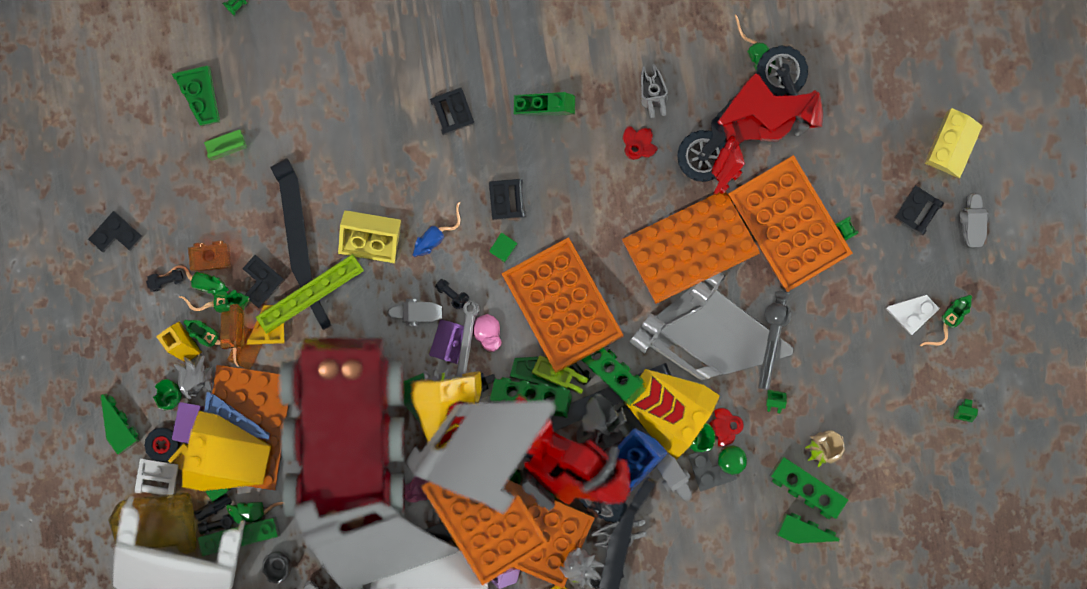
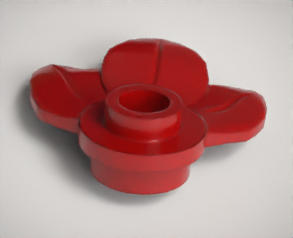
[623,126,658,160]
[708,408,744,447]

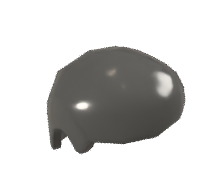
[262,552,292,584]

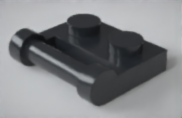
[430,87,475,135]
[489,179,526,220]
[894,185,944,236]

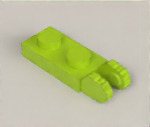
[532,356,588,394]

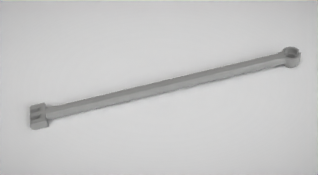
[428,301,480,524]

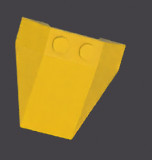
[182,411,271,491]

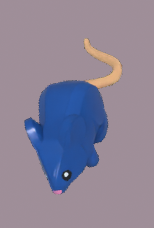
[413,202,461,257]

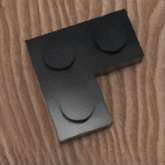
[88,211,143,253]
[243,255,284,309]

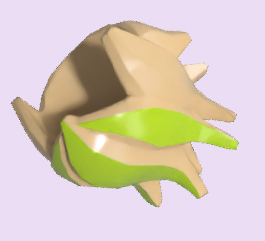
[805,430,845,467]

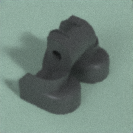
[576,393,646,452]

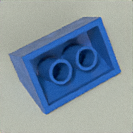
[608,429,668,493]

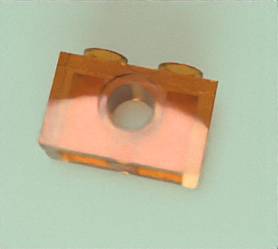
[188,241,231,272]

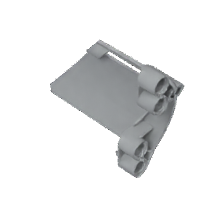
[630,273,793,380]
[405,401,555,513]
[294,500,459,589]

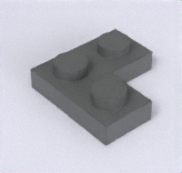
[688,451,737,492]
[522,467,555,511]

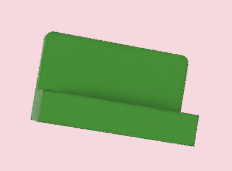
[204,129,247,161]

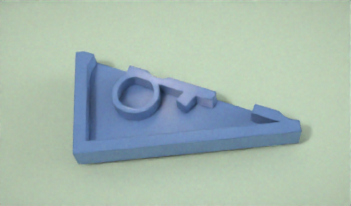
[204,392,270,439]

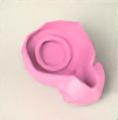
[473,314,502,352]
[405,476,429,503]

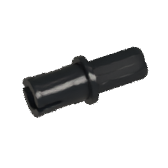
[193,494,232,522]

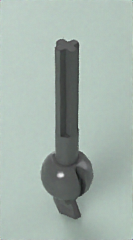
[758,291,792,390]

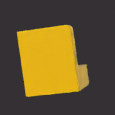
[168,443,188,472]

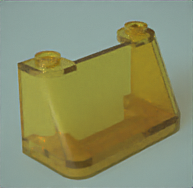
[108,493,197,554]

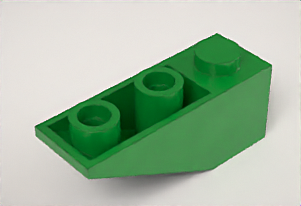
[514,92,575,115]
[101,394,140,455]
[776,512,840,544]

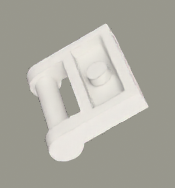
[135,458,179,499]

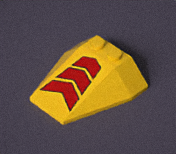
[624,369,720,459]
[412,371,482,449]

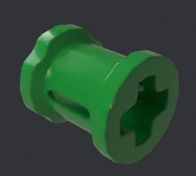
[222,0,248,16]
[835,216,859,241]

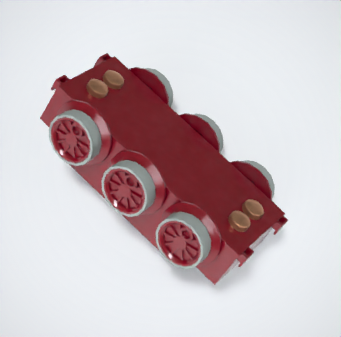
[280,338,405,534]

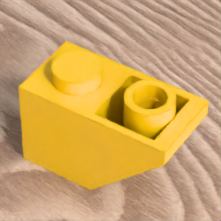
[156,321,202,362]

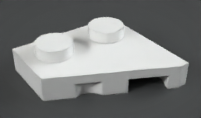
[885,295,940,335]

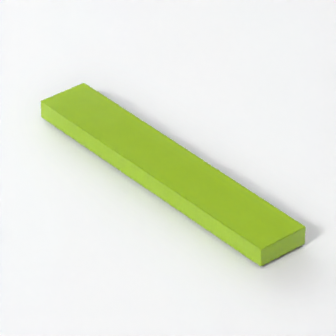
[256,254,364,334]

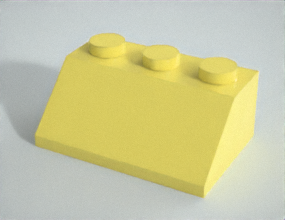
[925,108,982,178]
[338,210,401,263]

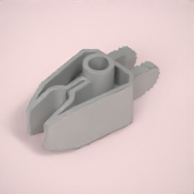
[641,65,668,118]
[960,193,990,247]
[387,299,442,326]
[657,454,692,502]
[591,520,647,548]

